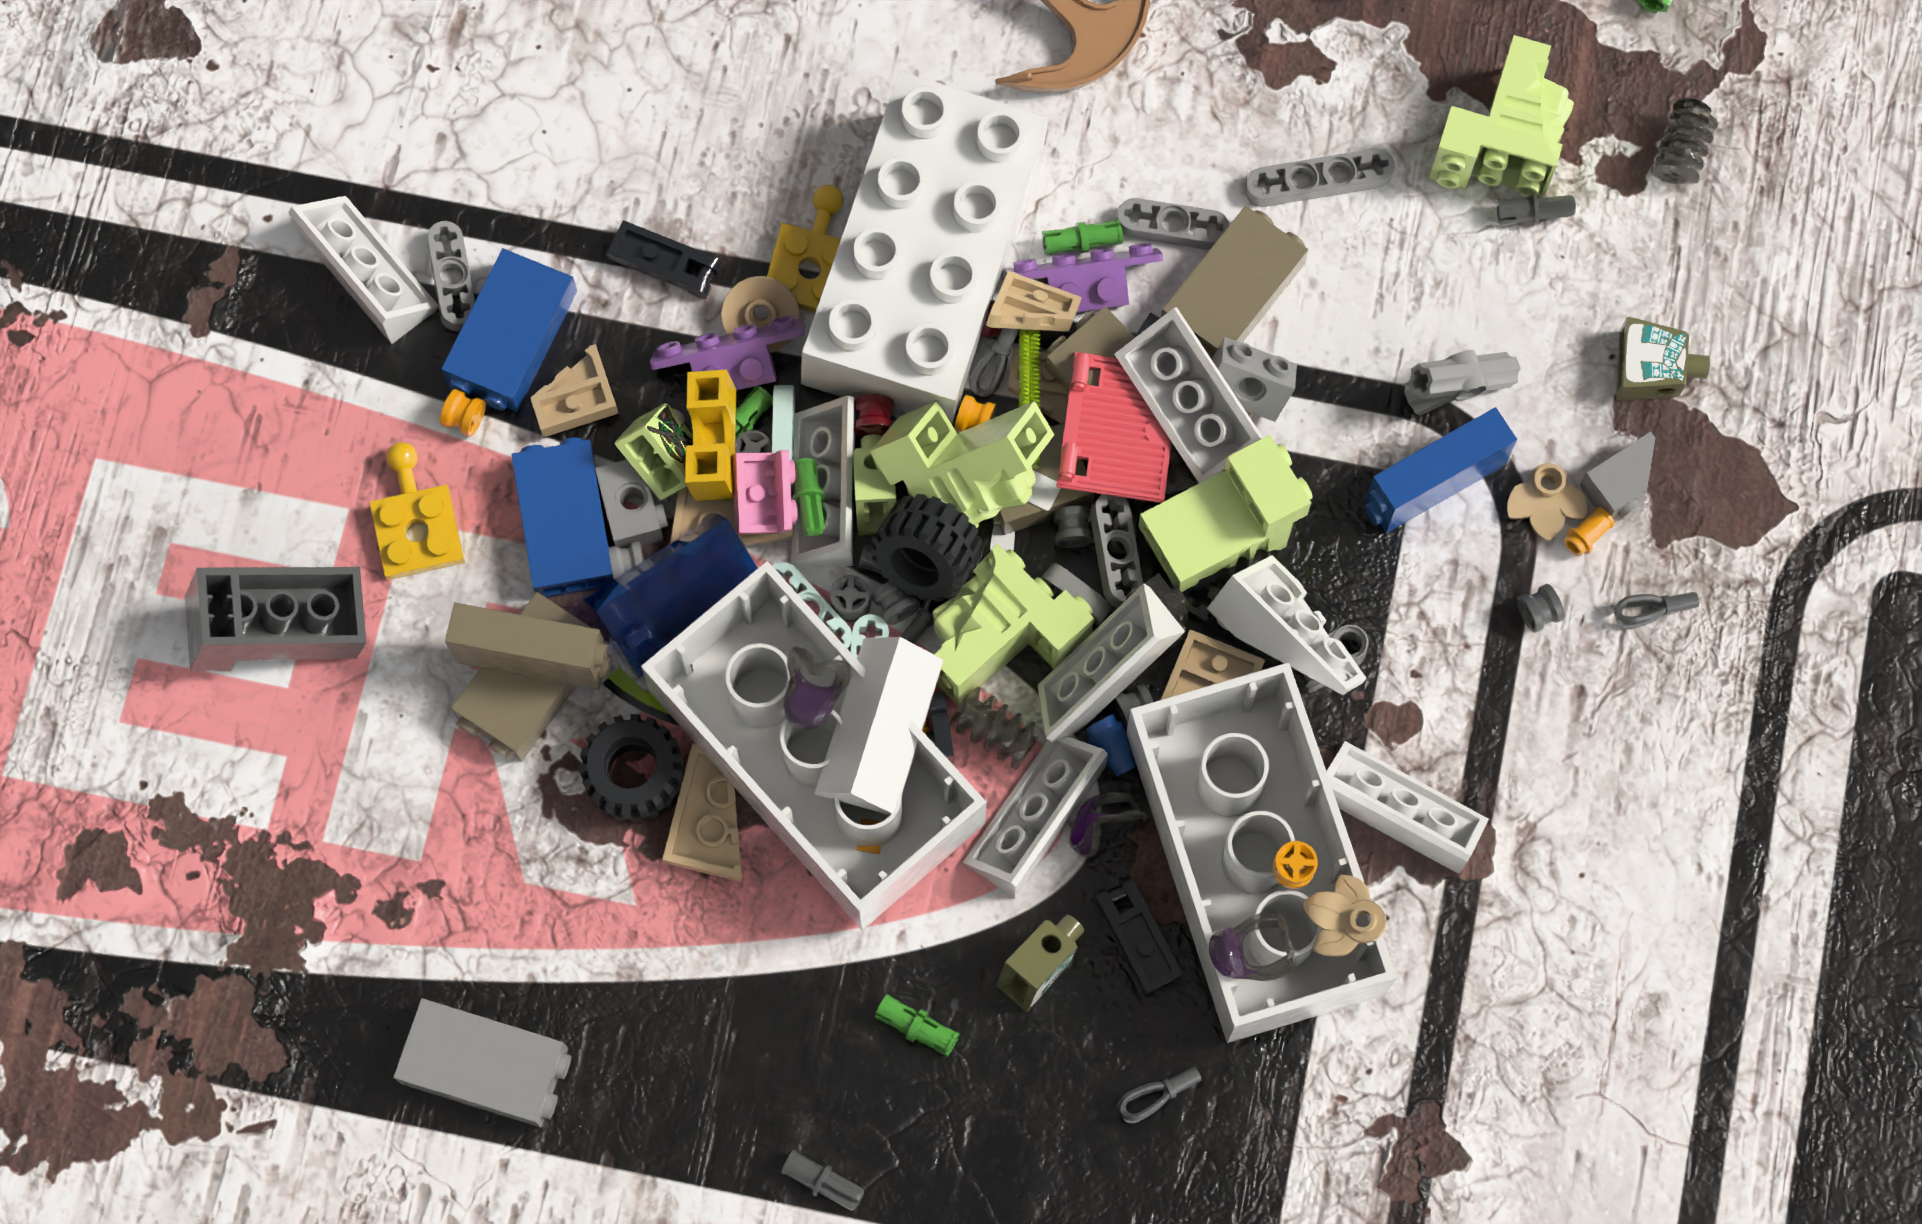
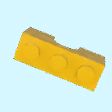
[685,369,736,501]

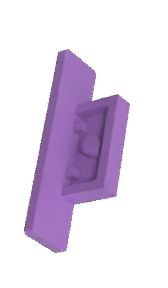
[1005,243,1163,312]
[650,316,806,390]

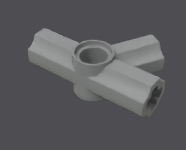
[1404,350,1521,415]

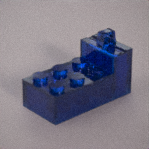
[583,513,758,678]

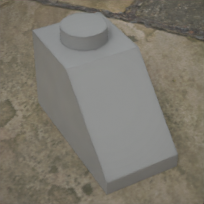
[1580,432,1655,520]

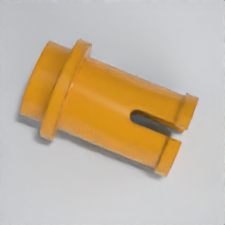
[1564,507,1615,556]

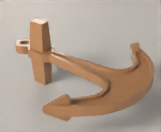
[995,0,1150,93]

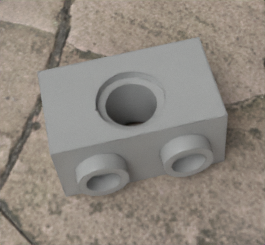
[1211,337,1297,422]
[595,460,668,549]

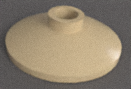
[721,276,800,353]

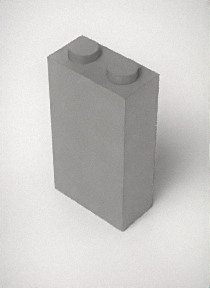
[393,998,571,1128]

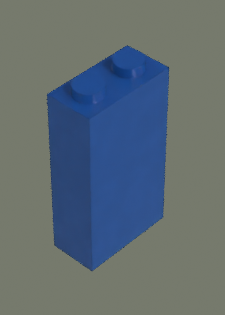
[441,248,577,412]
[1364,407,1518,534]
[511,438,616,598]

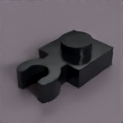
[925,691,954,765]

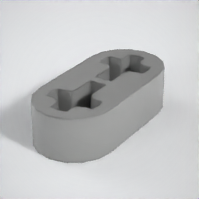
[1040,563,1112,625]

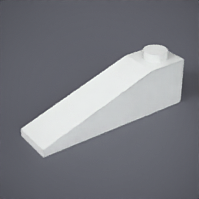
[1207,555,1366,695]

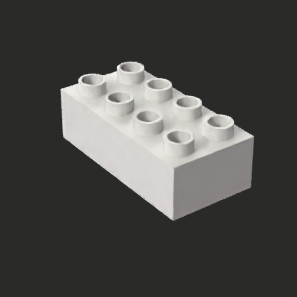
[801,71,1049,424]
[641,561,986,930]
[1126,663,1397,1043]

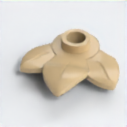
[1507,463,1587,541]
[1303,874,1386,957]

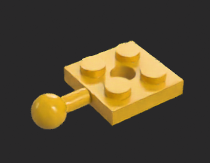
[767,185,844,313]
[370,442,465,581]

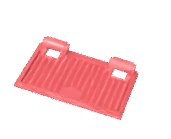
[1056,352,1172,503]

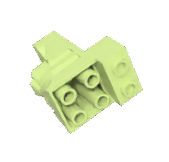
[1429,35,1574,197]
[870,400,1054,528]
[1138,435,1312,594]
[933,544,1094,707]

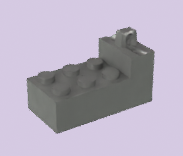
[185,567,366,672]

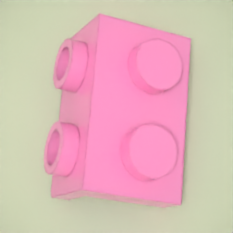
[732,450,797,535]

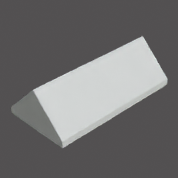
[288,196,438,344]
[1114,307,1263,483]
[791,395,856,566]
[1037,583,1185,742]
[815,637,943,815]
[963,736,1108,898]
[1327,741,1489,874]

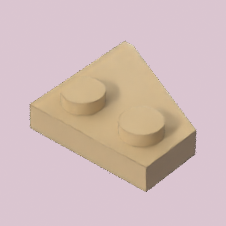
[986,271,1082,331]
[530,344,618,438]
[1161,629,1265,700]

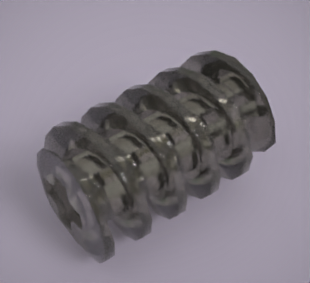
[1650,98,1719,185]
[949,686,1039,770]

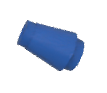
[1085,714,1137,777]

